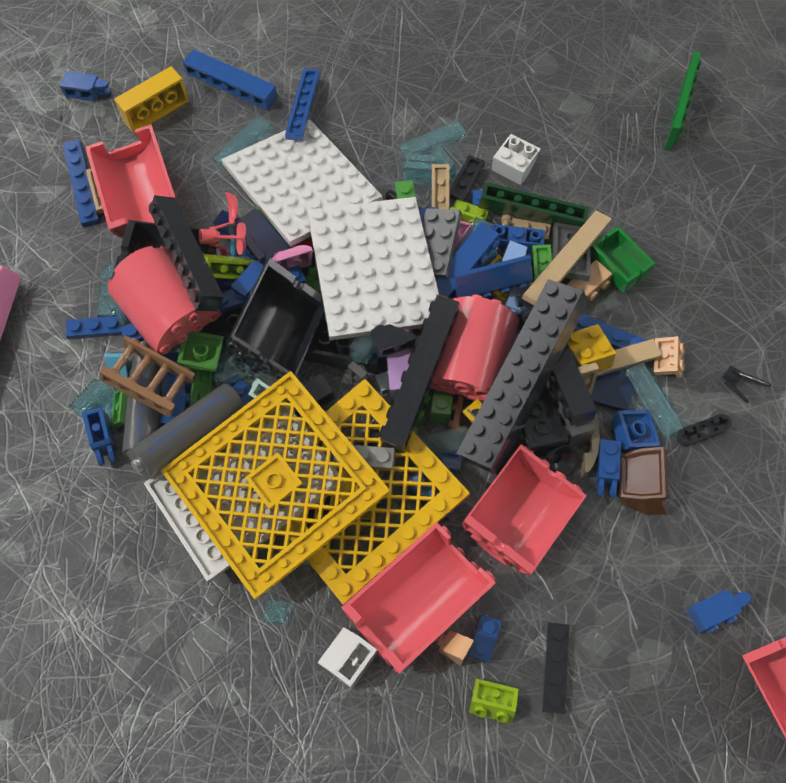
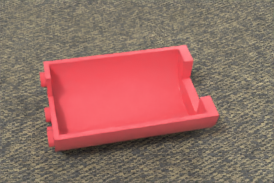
[85,124,176,238]
[341,522,496,674]

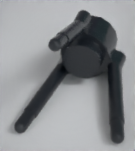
[722,365,771,403]

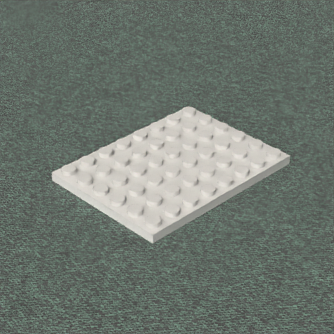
[221,119,383,247]
[307,197,439,340]
[144,402,345,583]

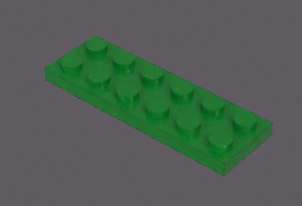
[665,51,702,151]

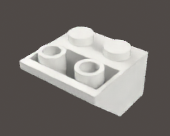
[492,134,541,185]
[318,627,378,689]

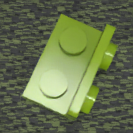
[450,199,489,226]
[469,678,519,723]

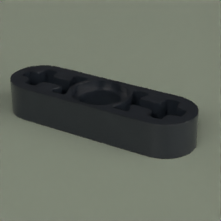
[677,414,732,447]

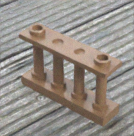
[99,335,195,418]

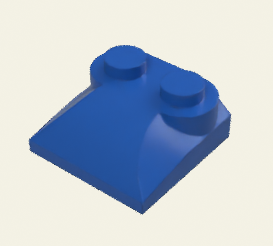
[611,410,661,453]

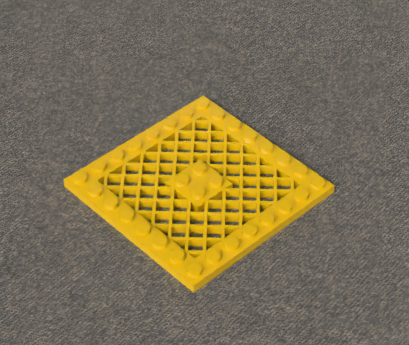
[161,371,390,600]
[282,379,470,605]

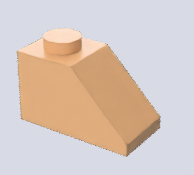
[437,630,474,666]

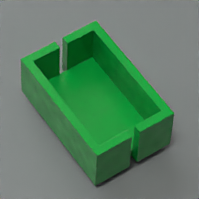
[590,226,656,293]

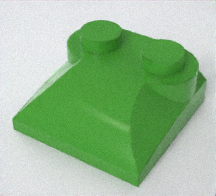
[177,331,224,371]

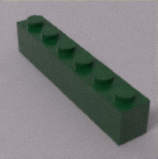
[478,182,589,227]

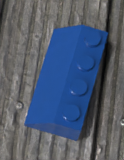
[453,254,533,298]

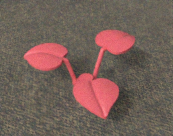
[199,192,246,256]

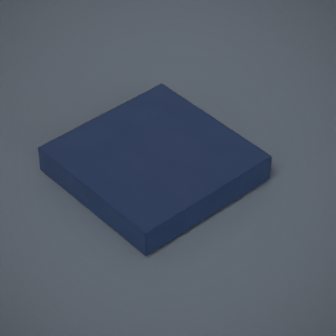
[591,371,636,411]

